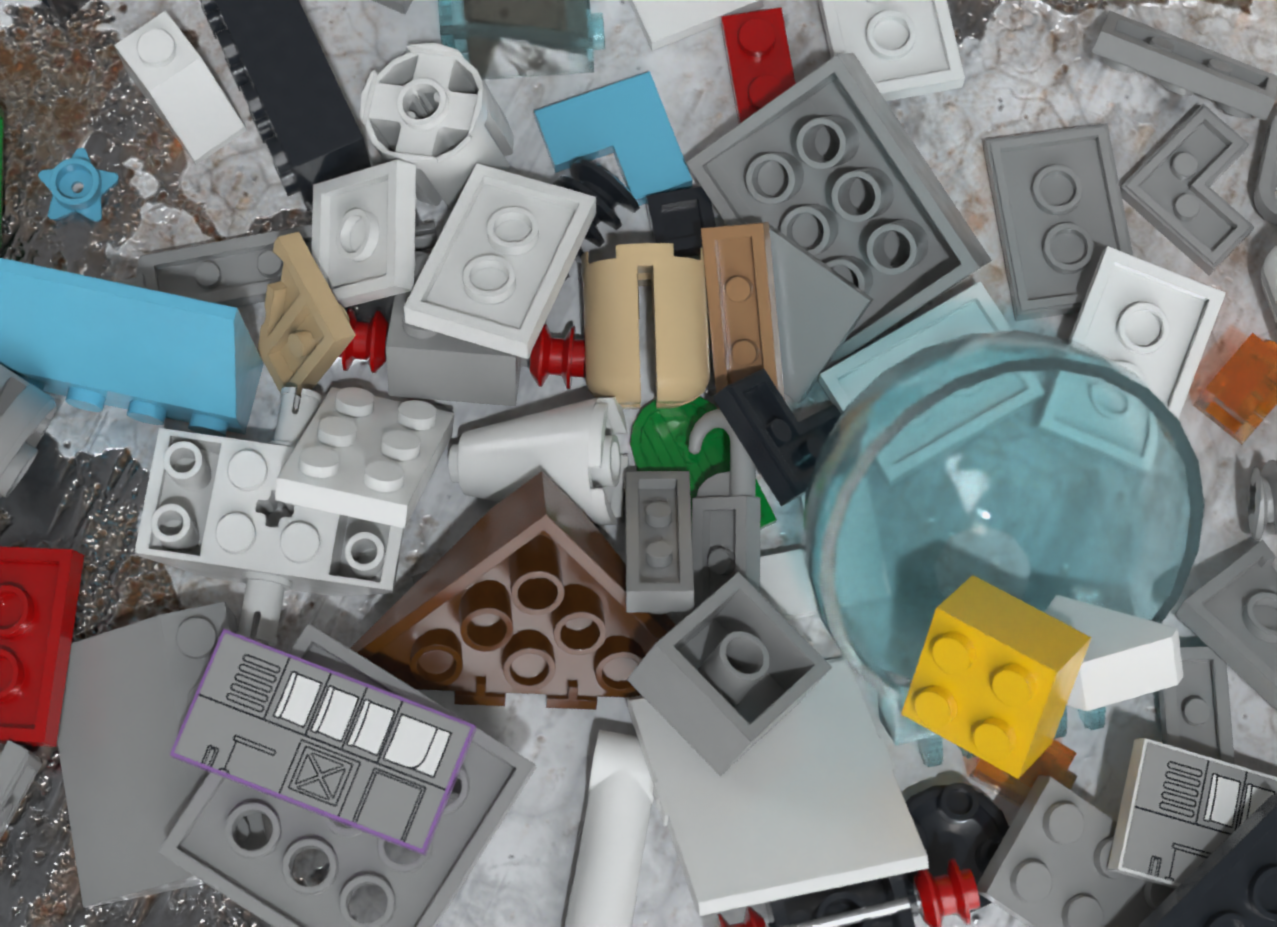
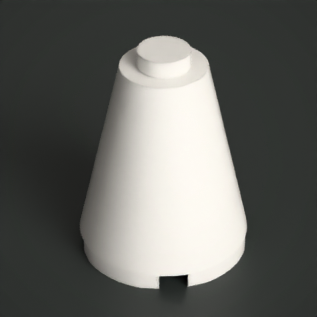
[448,397,629,525]

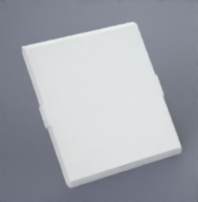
[627,657,929,916]

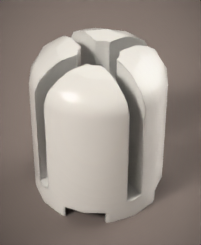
[360,43,514,208]

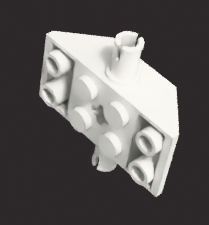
[134,387,405,646]

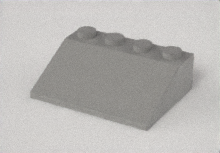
[686,53,992,371]
[57,602,273,908]

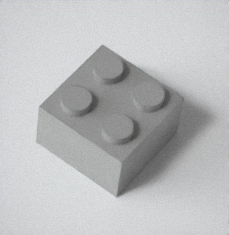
[627,572,832,776]

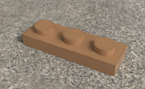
[701,222,785,409]

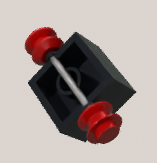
[717,858,980,927]

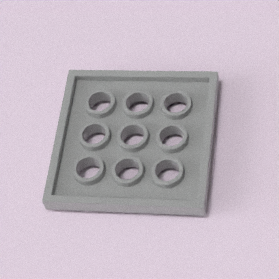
[158,623,536,927]

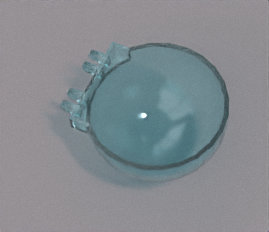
[802,330,1205,768]

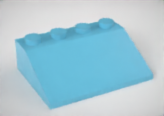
[0,258,264,437]

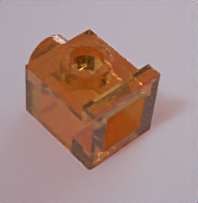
[1193,333,1277,445]

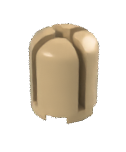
[581,243,710,410]

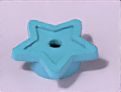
[38,148,119,223]

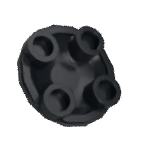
[902,783,1010,915]

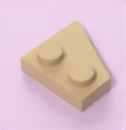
[257,231,356,397]

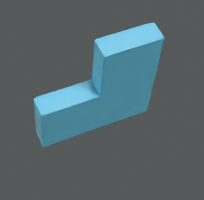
[534,71,693,206]

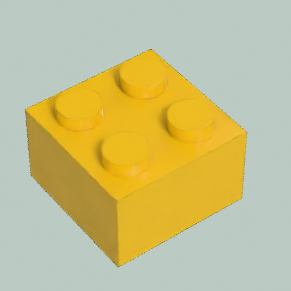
[901,575,1092,779]

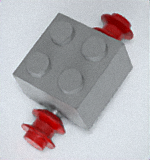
[338,251,585,406]

